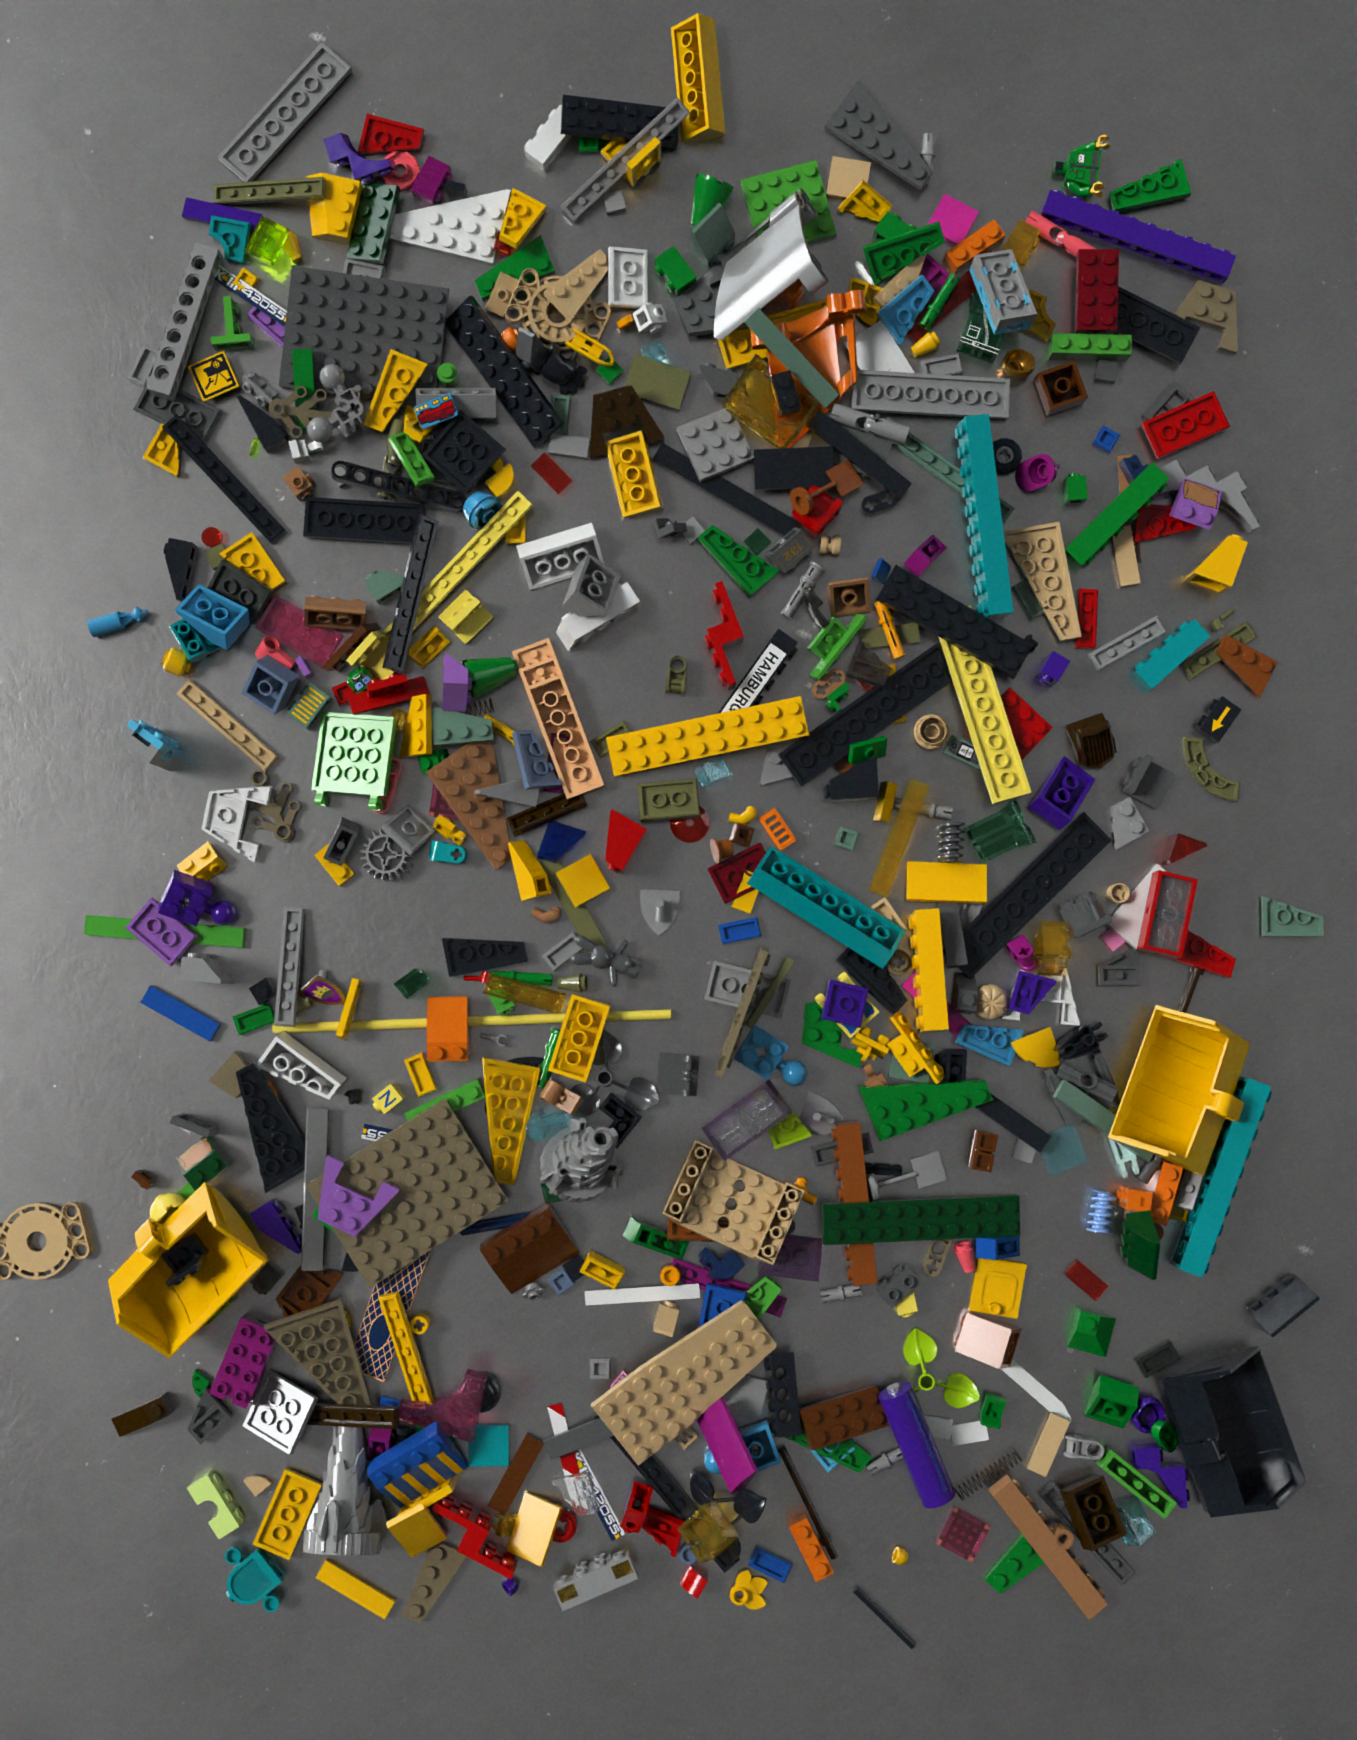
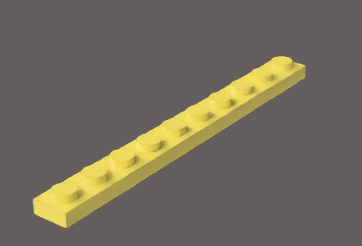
[382,491,533,639]

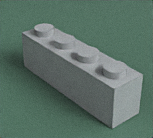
[416,388,496,420]

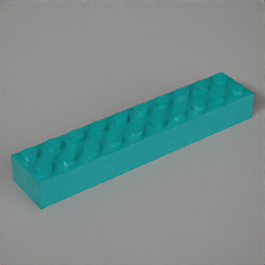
[955,414,1014,619]
[1170,1076,1272,1278]

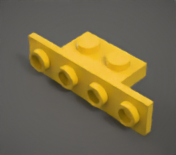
[886,1011,945,1084]

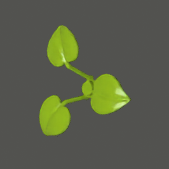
[903,1328,980,1408]

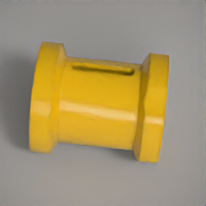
[410,1313,430,1335]

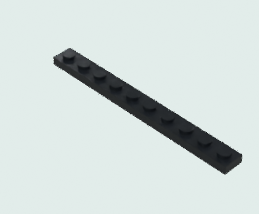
[593,1414,740,1573]

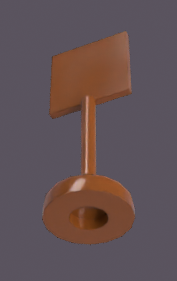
[790,460,864,515]

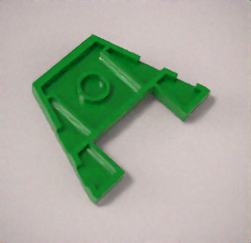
[802,1001,861,1068]

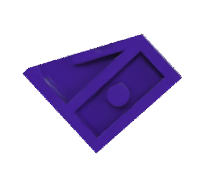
[1008,970,1057,1015]

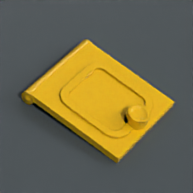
[969,1258,1027,1319]

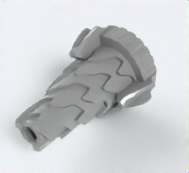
[540,1117,624,1203]
[303,1426,389,1555]

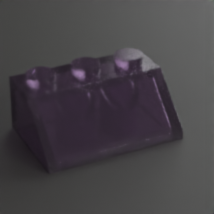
[758,1234,822,1282]

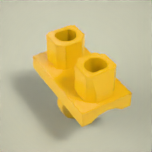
[850,1026,889,1062]

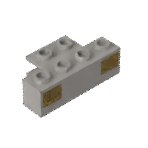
[553,1550,639,1611]

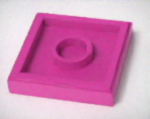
[928,193,979,245]

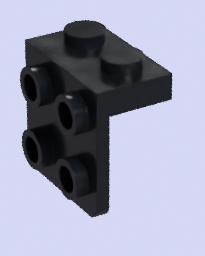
[161,1232,209,1287]

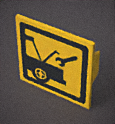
[188,351,240,402]

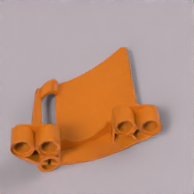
[750,290,866,448]

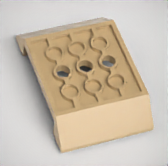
[662,1140,805,1265]

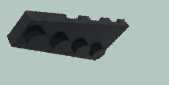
[442,938,528,977]
[836,947,908,1015]

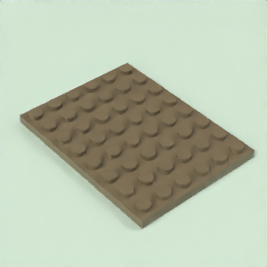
[305,1098,509,1288]

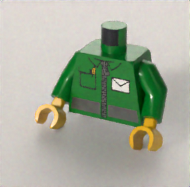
[1054,135,1110,198]

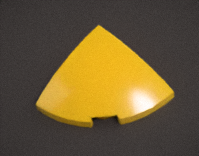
[849,277,882,326]
[1010,1027,1060,1068]

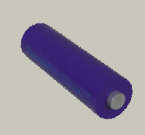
[878,1382,956,1508]

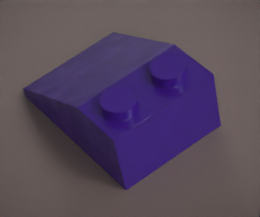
[1028,756,1096,830]

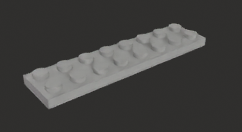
[218,42,352,182]
[851,370,1010,420]

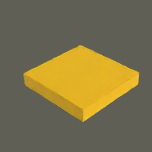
[556,854,610,908]

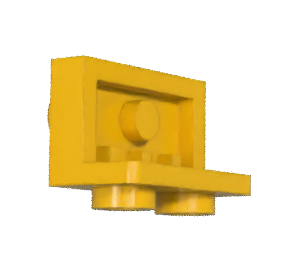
[177,842,227,881]

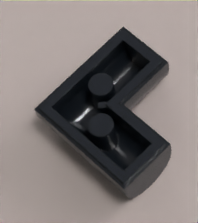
[599,1092,642,1149]

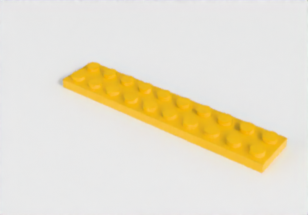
[606,696,809,776]

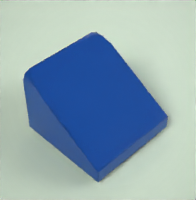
[871,558,891,584]

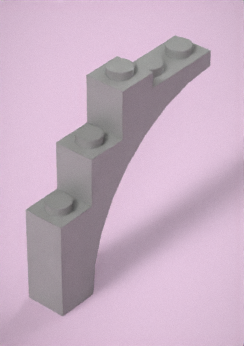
[1152,460,1260,534]

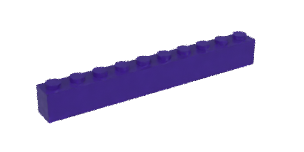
[1041,190,1236,284]

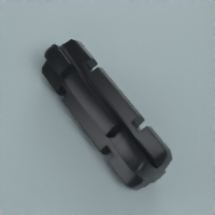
[865,1163,902,1176]

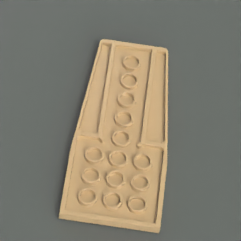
[591,1300,776,1466]

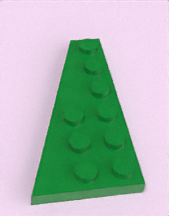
[859,1080,993,1142]

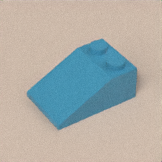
[175,584,250,650]

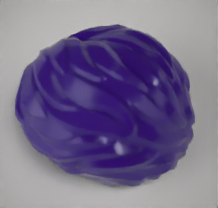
[1131,1397,1166,1433]

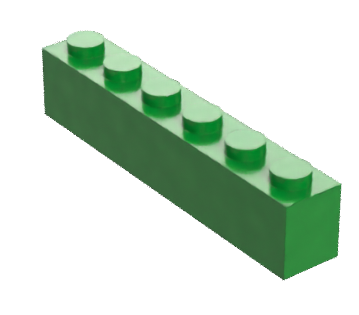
[1065,462,1169,566]

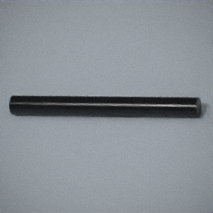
[852,1586,916,1649]

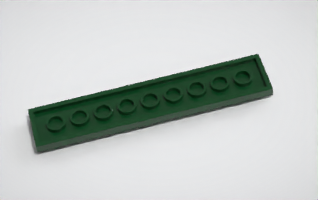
[822,1194,1020,1245]

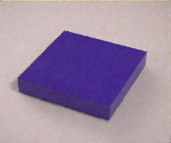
[821,980,869,1028]

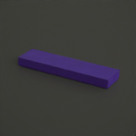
[182,197,263,235]

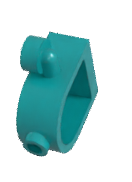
[225,1546,286,1613]

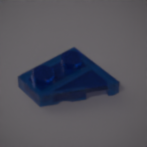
[537,821,586,864]

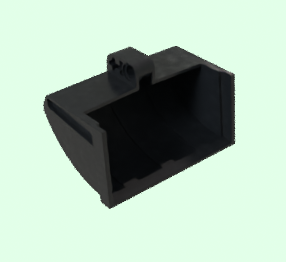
[1159,1346,1307,1518]

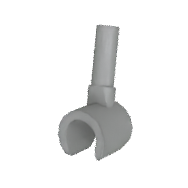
[480,1033,508,1047]

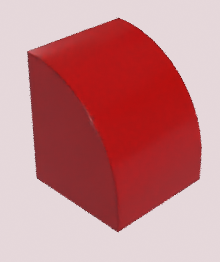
[680,1565,708,1599]

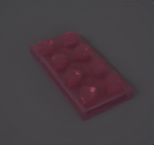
[255,594,344,669]

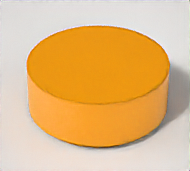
[616,313,635,330]
[660,1265,680,1286]

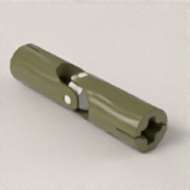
[377,419,404,501]

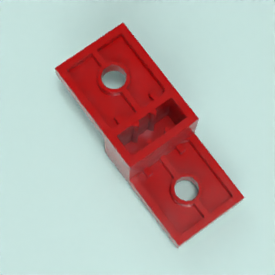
[704,581,744,690]
[432,1494,518,1579]

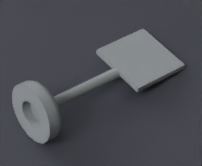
[866,1151,947,1201]

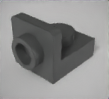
[653,518,688,539]

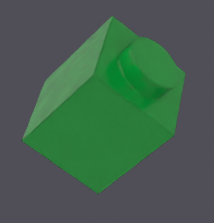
[1063,473,1088,504]

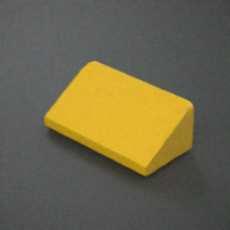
[408,626,450,669]
[873,781,898,823]
[580,1250,625,1290]

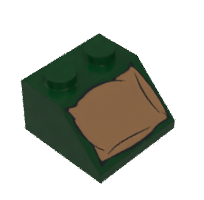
[176,1136,232,1191]

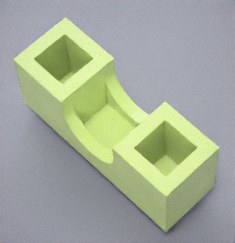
[187,1470,244,1540]

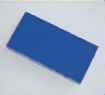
[718,917,761,944]
[748,1545,793,1583]

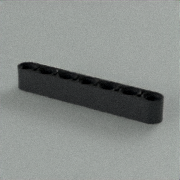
[331,461,467,512]

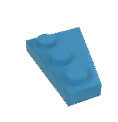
[876,275,934,345]
[955,1025,1024,1067]

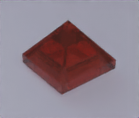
[493,231,513,257]

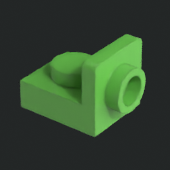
[487,984,517,1016]

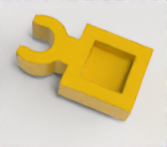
[433,814,467,846]

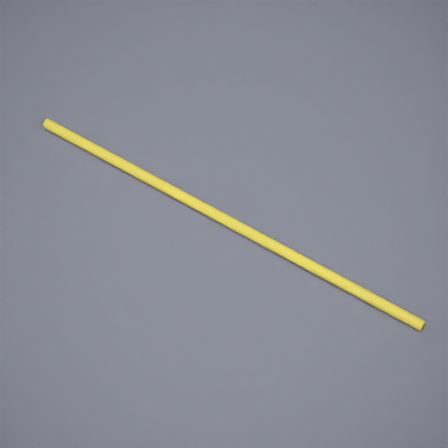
[272,1009,671,1033]

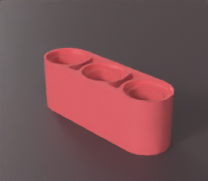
[373,757,403,814]

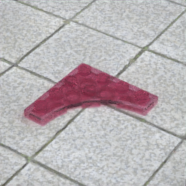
[398,1369,487,1443]

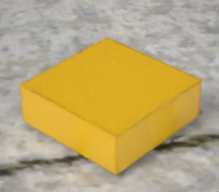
[232,267,260,290]

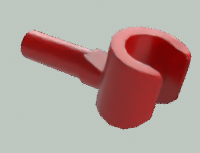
[464,971,492,983]

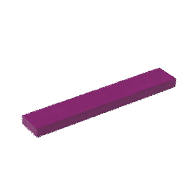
[671,1258,787,1318]

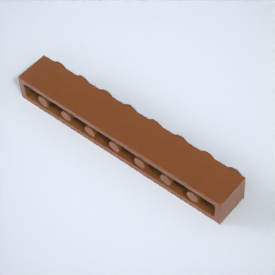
[831,1121,878,1286]

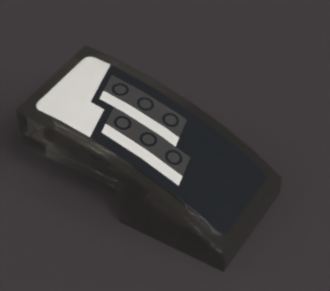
[803,586,830,629]

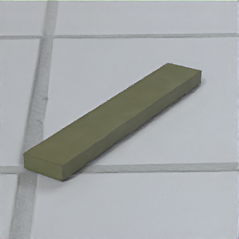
[213,177,326,205]
[540,854,610,955]

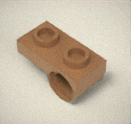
[539,1079,584,1117]

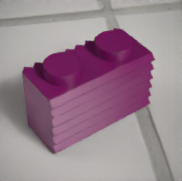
[411,156,452,206]

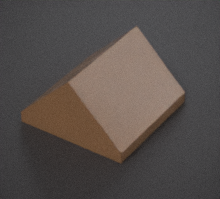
[827,577,870,617]

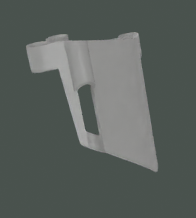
[714,188,829,341]

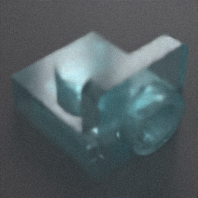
[695,756,730,787]

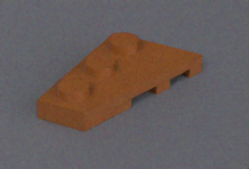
[1215,635,1278,697]

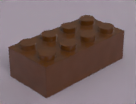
[799,1385,889,1450]

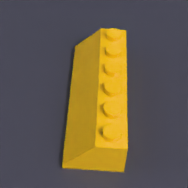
[671,13,725,143]

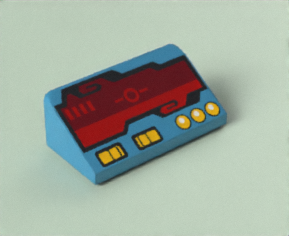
[414,393,458,429]

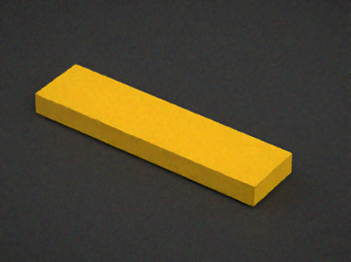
[315,1559,396,1620]

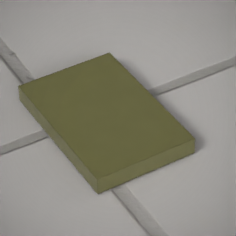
[625,353,691,410]
[637,778,700,823]

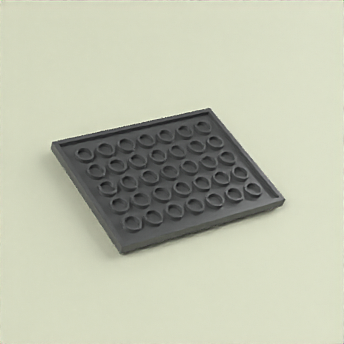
[279,266,450,406]

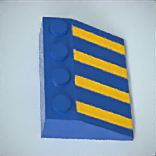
[367,1421,469,1508]

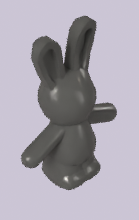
[570,935,641,987]

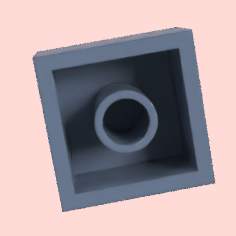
[242,655,300,715]

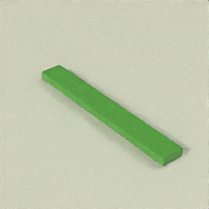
[84,915,245,948]

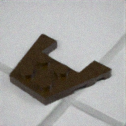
[590,385,665,458]

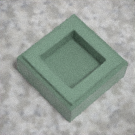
[834,826,860,851]

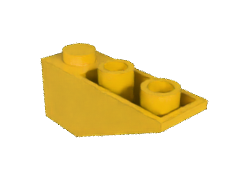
[508,840,551,901]

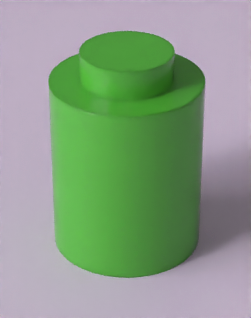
[437,363,459,388]

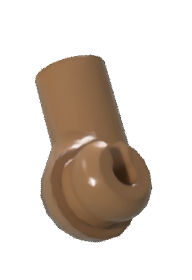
[531,907,561,924]

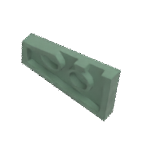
[432,706,494,746]

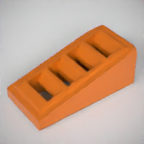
[758,808,797,851]

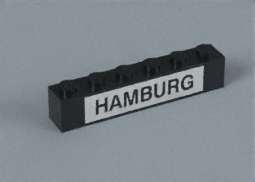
[717,628,798,714]

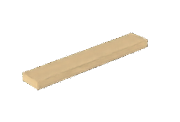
[176,679,279,772]

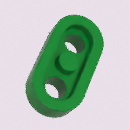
[1151,1420,1178,1453]

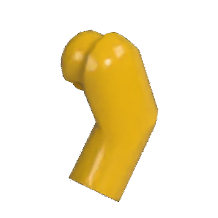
[728,806,757,825]

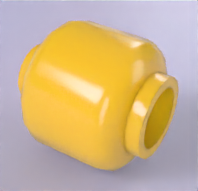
[161,647,192,677]

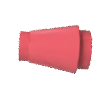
[955,1241,976,1273]

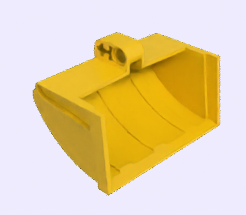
[1108,1005,1251,1176]
[108,1182,268,1359]

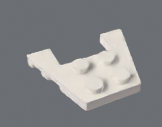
[201,786,272,862]
[1001,962,1080,1026]

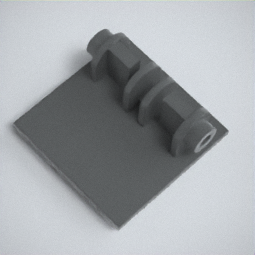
[657,1053,700,1096]

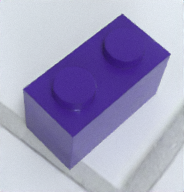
[1034,651,1070,687]

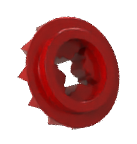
[552,1509,577,1543]

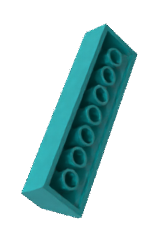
[747,846,906,969]

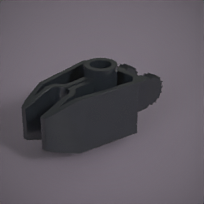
[1053,1021,1108,1060]

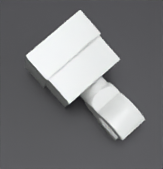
[288,439,324,463]

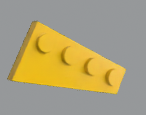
[363,349,429,432]

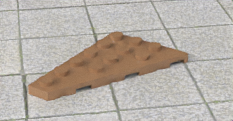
[426,741,511,870]

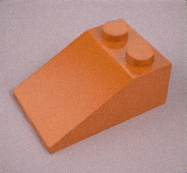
[427,996,470,1062]

